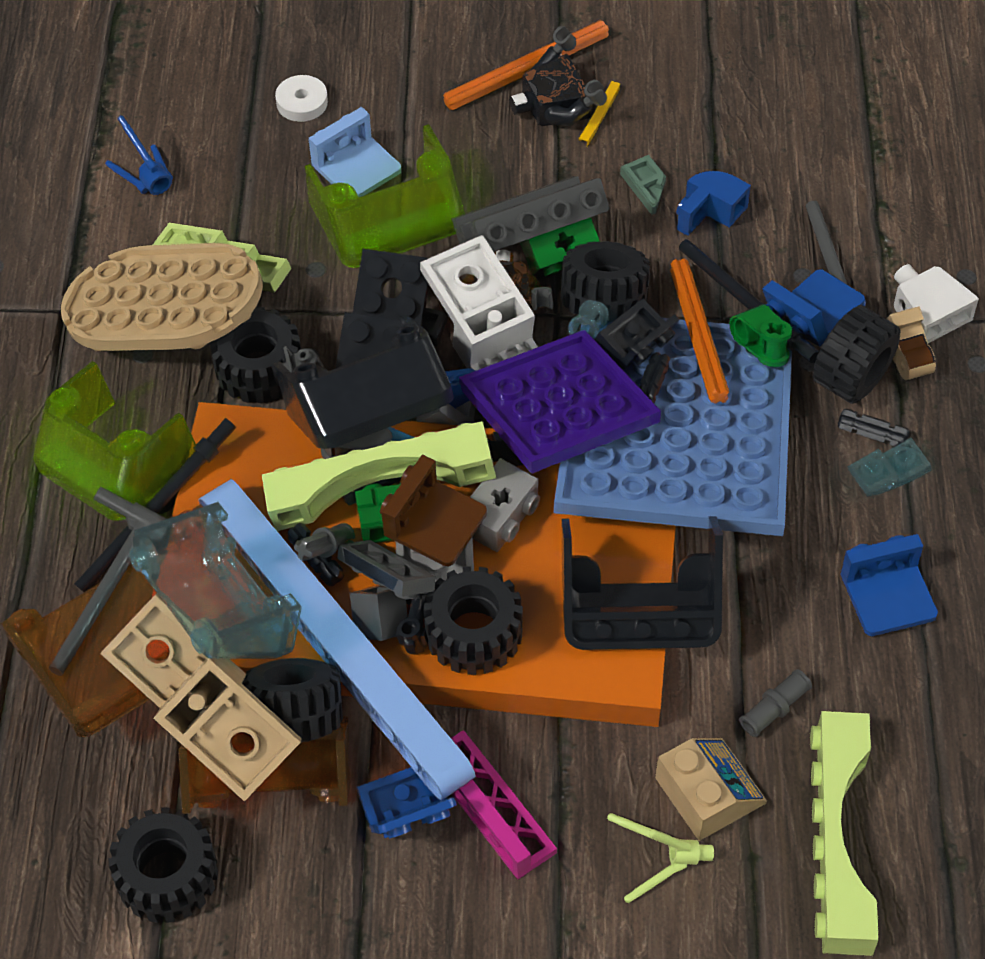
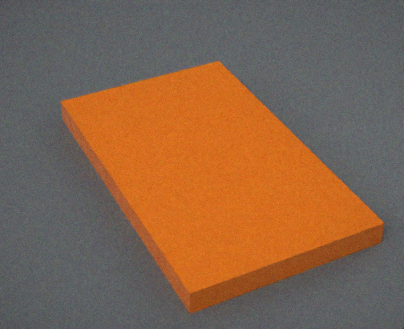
[148,402,676,727]

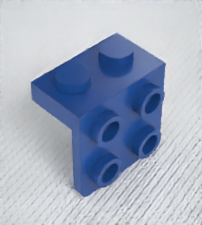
[762,270,866,347]
[840,534,938,636]
[356,767,457,839]

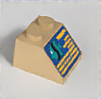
[655,738,767,841]

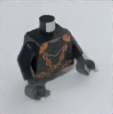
[509,26,607,127]

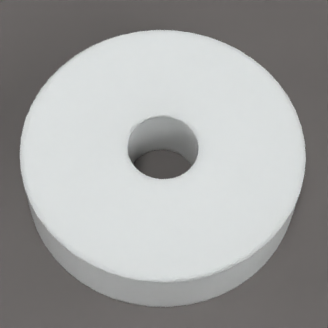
[275,75,328,122]

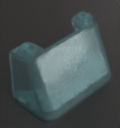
[129,502,302,659]

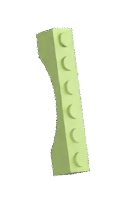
[262,421,496,531]
[810,711,879,956]

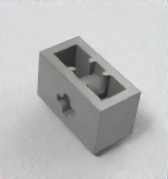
[470,458,540,552]

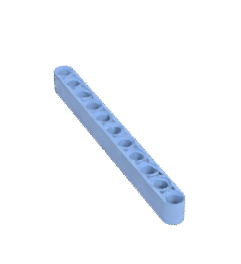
[198,479,476,800]

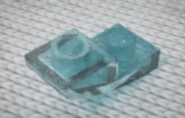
[847,438,932,497]

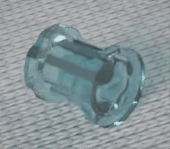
[568,300,609,339]

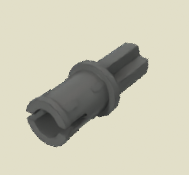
[294,523,355,561]

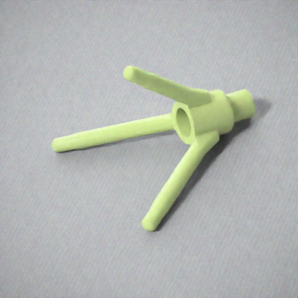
[607,813,714,903]

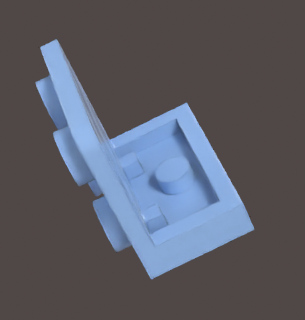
[308,107,401,201]

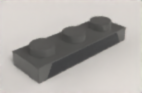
[337,540,436,599]

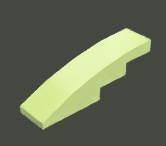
[153,223,292,293]

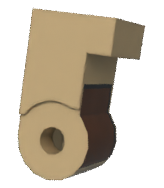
[887,306,936,380]

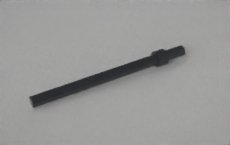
[679,239,819,363]
[74,418,236,594]

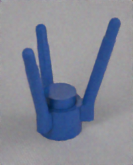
[105,115,173,195]

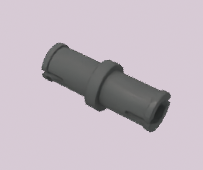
[739,669,812,737]

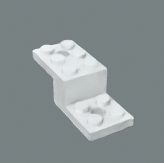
[420,235,538,371]

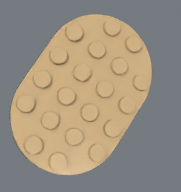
[61,243,263,351]

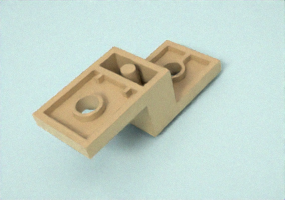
[100,593,302,801]

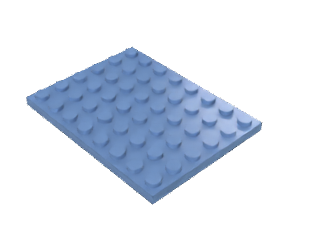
[553,318,792,536]

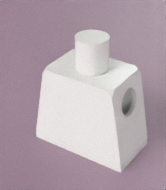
[894,264,979,343]

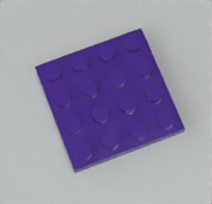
[459,330,661,474]

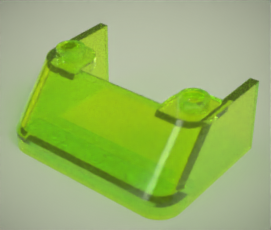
[305,124,465,268]
[33,361,196,521]

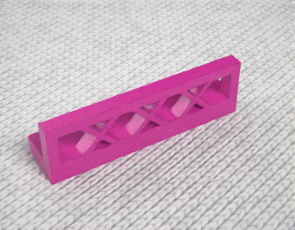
[451,730,557,880]

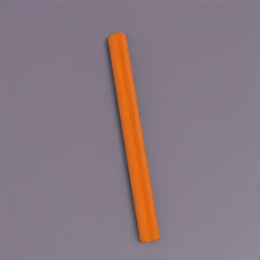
[443,20,609,110]
[670,258,729,404]

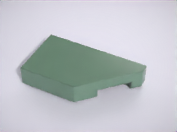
[620,155,666,215]

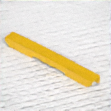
[579,81,620,147]

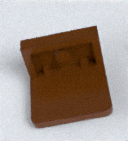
[380,454,487,567]

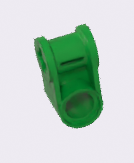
[729,304,792,367]

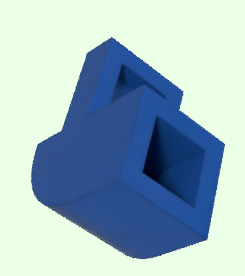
[676,171,751,236]

